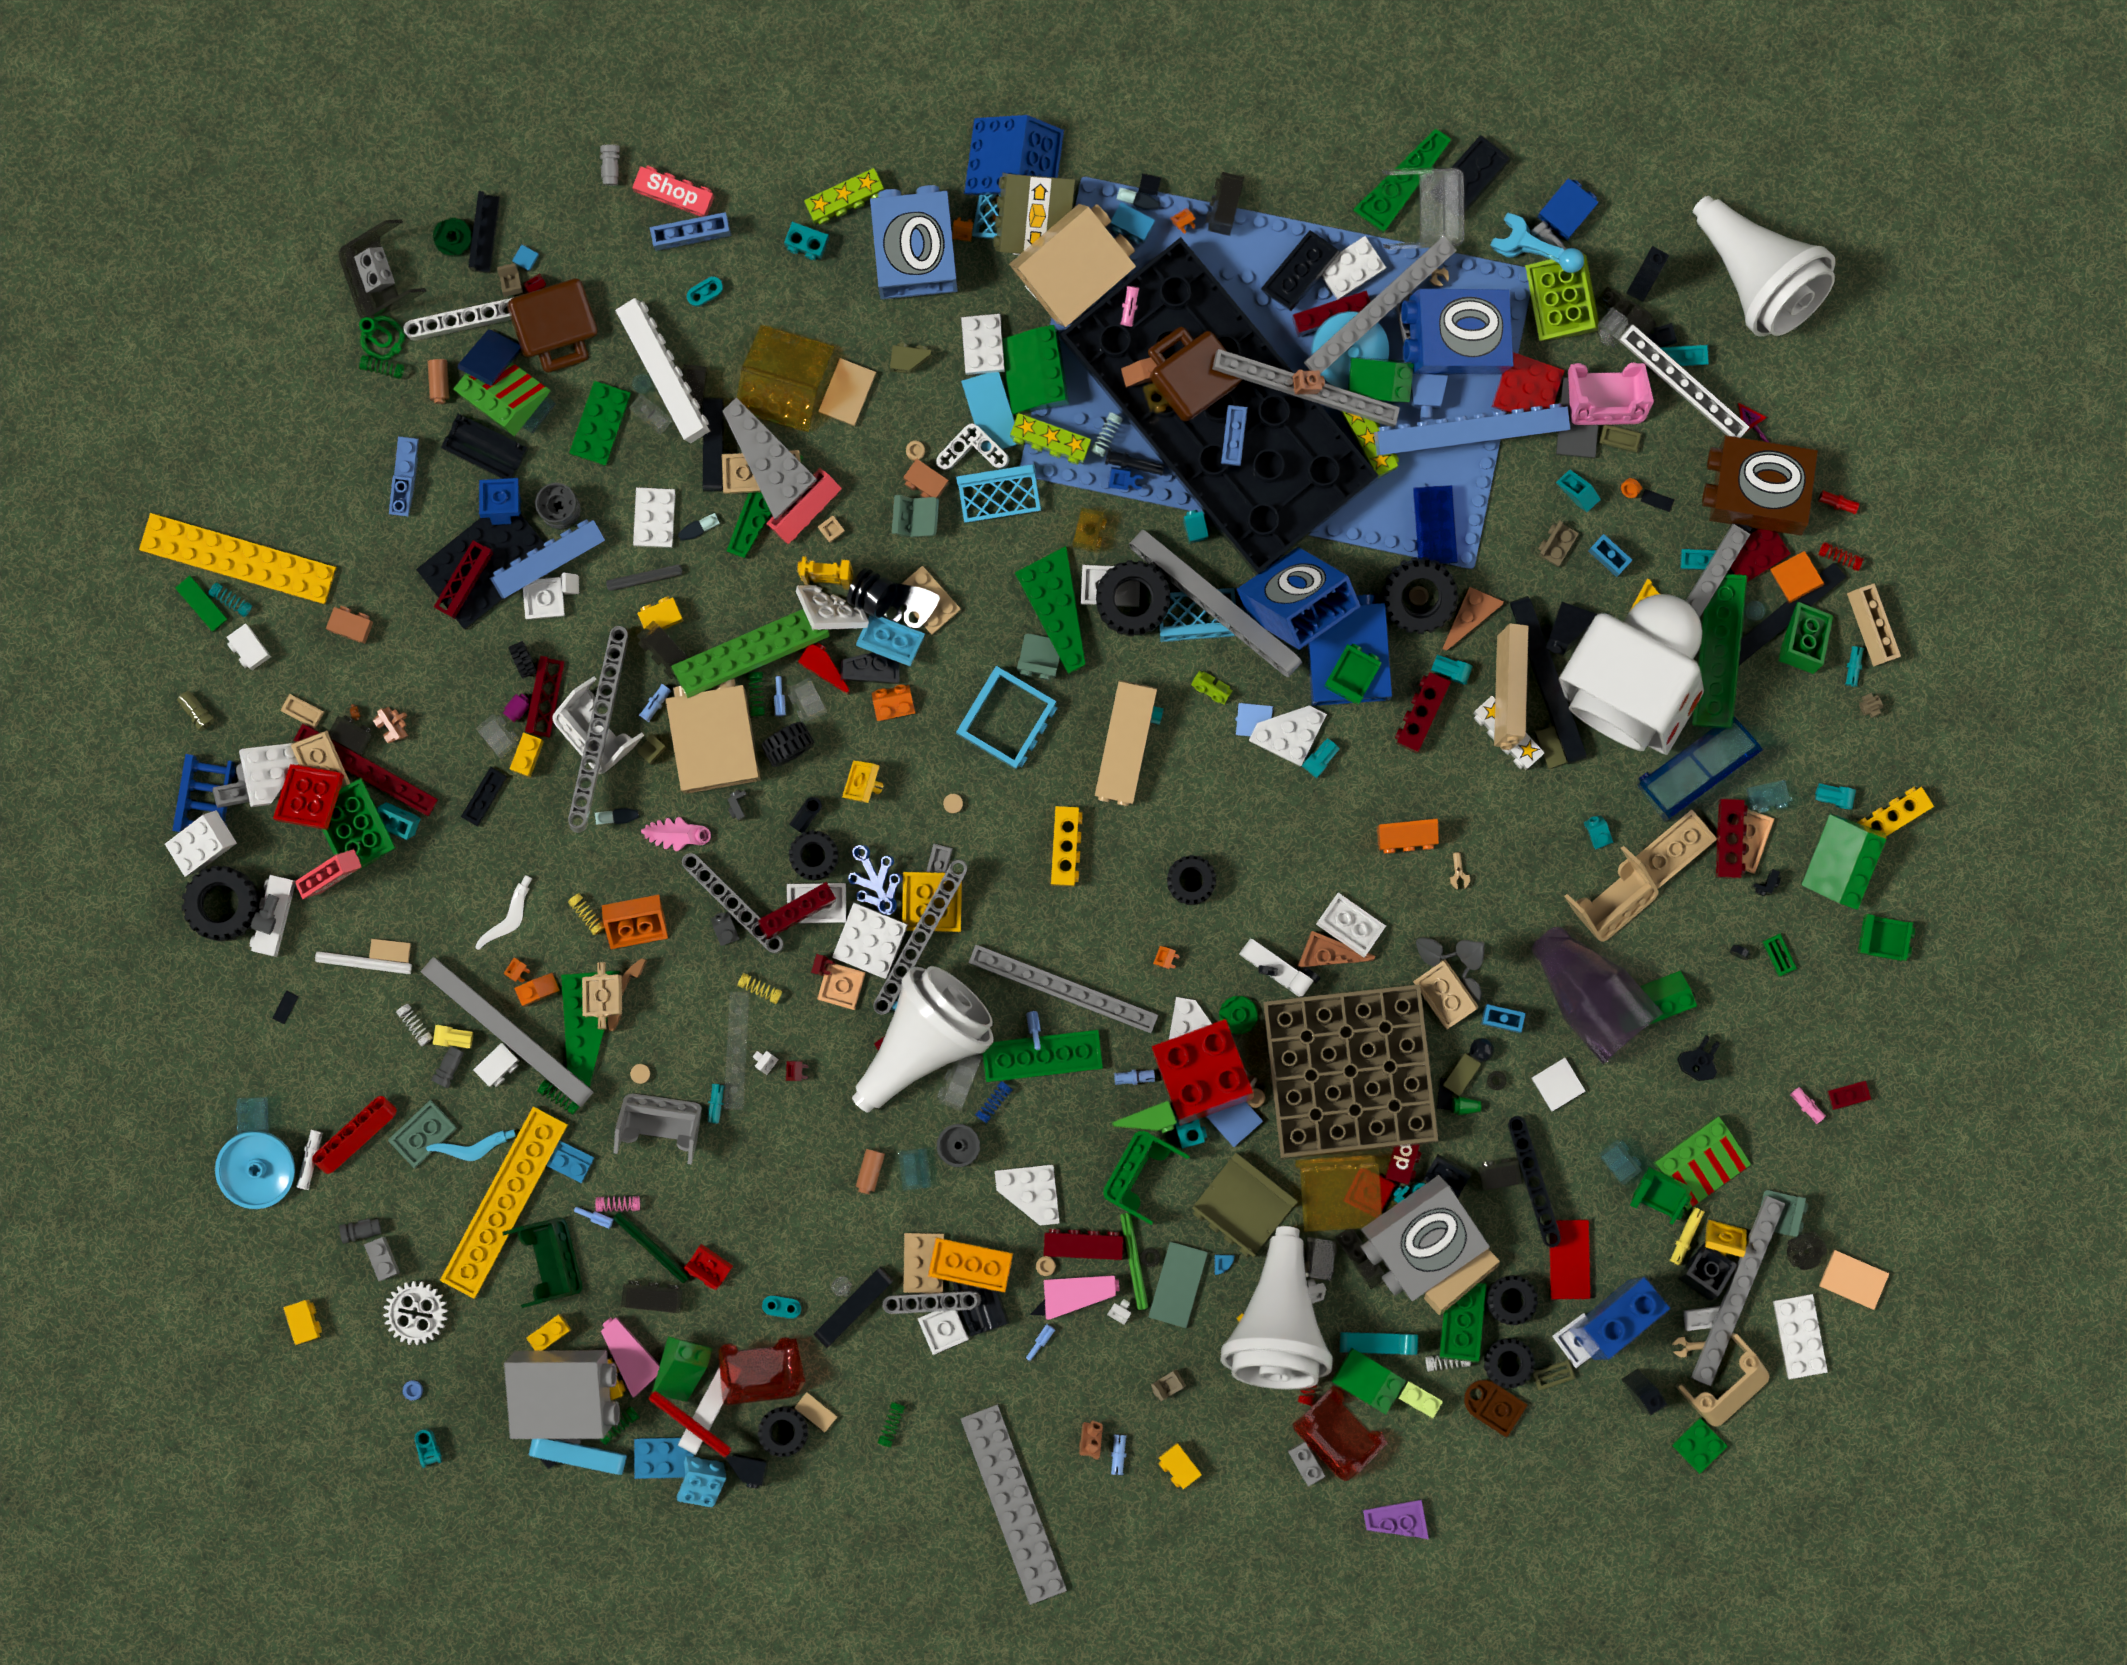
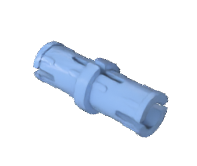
[639,684,672,722]
[1114,1069,1155,1085]
[1111,1434,1127,1475]

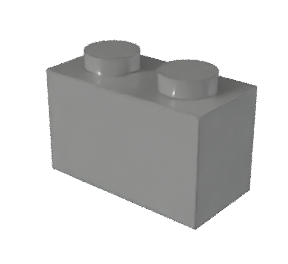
[364,1237,400,1281]

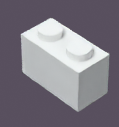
[227,623,271,670]
[473,1043,520,1087]

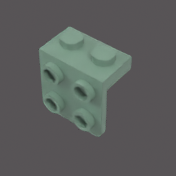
[892,495,939,538]
[1017,634,1060,680]
[1760,1190,1808,1237]

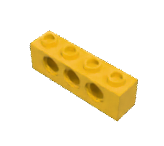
[1856,786,1934,836]
[1051,806,1083,887]

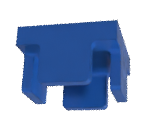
[479,478,521,525]

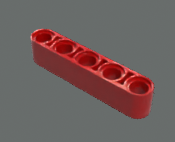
[312,1096,397,1174]

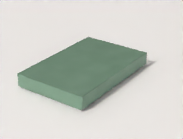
[388,1100,458,1169]

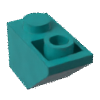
[1183,510,1208,544]

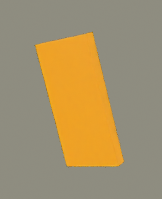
[928,1238,1013,1292]

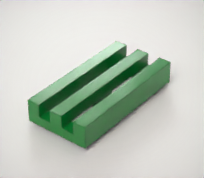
[1762,933,1797,977]

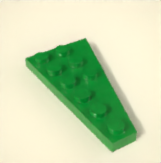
[1015,546,1086,675]
[561,971,620,1088]

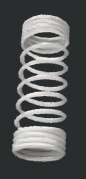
[396,1004,433,1046]
[1426,1355,1471,1372]

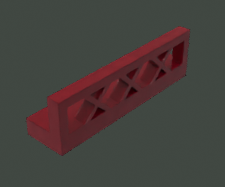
[434,540,494,619]
[525,656,565,738]

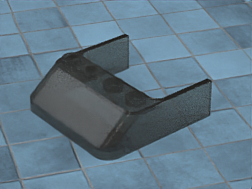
[339,219,427,318]

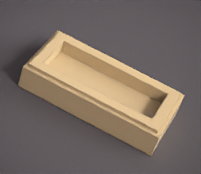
[280,694,325,729]
[369,939,411,963]
[794,1392,837,1432]

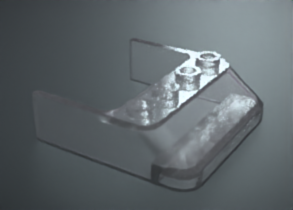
[1382,168,1464,250]

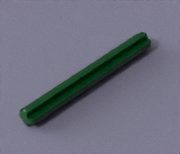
[613,1211,690,1283]

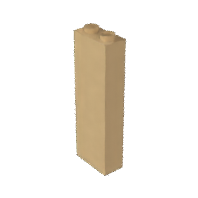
[1494,623,1528,750]
[1095,680,1157,806]

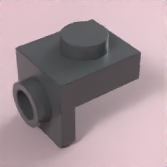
[728,790,748,821]
[711,912,739,946]

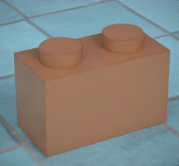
[903,458,949,498]
[326,606,373,644]

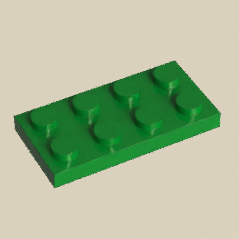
[569,381,631,466]
[1439,1283,1486,1363]

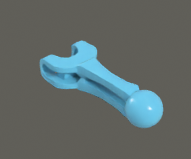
[1490,213,1584,273]

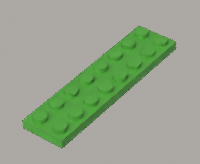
[671,609,830,698]

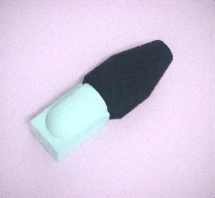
[1116,188,1160,210]
[678,513,720,541]
[595,808,639,825]

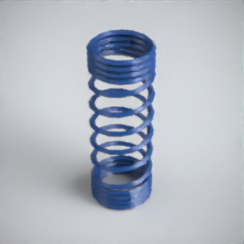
[975,1081,1013,1124]

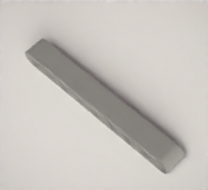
[873,859,967,1015]

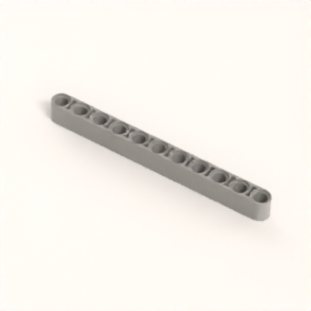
[1129,530,1302,677]
[568,626,628,833]
[421,957,594,1107]

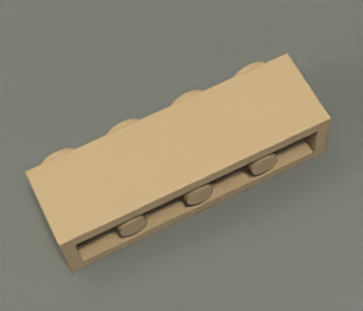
[1847,583,1901,667]
[1424,1249,1500,1316]

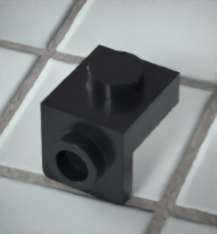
[1751,869,1781,897]

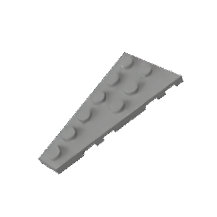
[723,398,817,521]

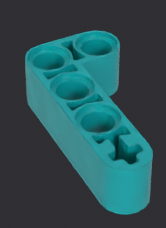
[1339,1332,1418,1355]

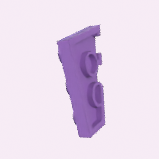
[1363,1500,1429,1539]

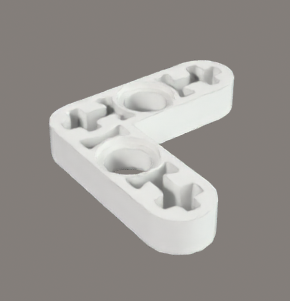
[937,424,1009,470]

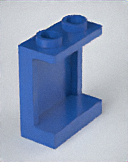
[1538,178,1598,241]

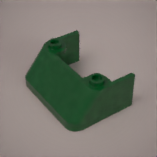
[502,1217,583,1308]

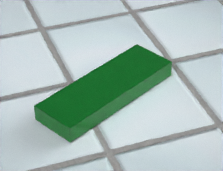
[175,575,228,632]

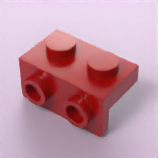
[684,1244,733,1290]

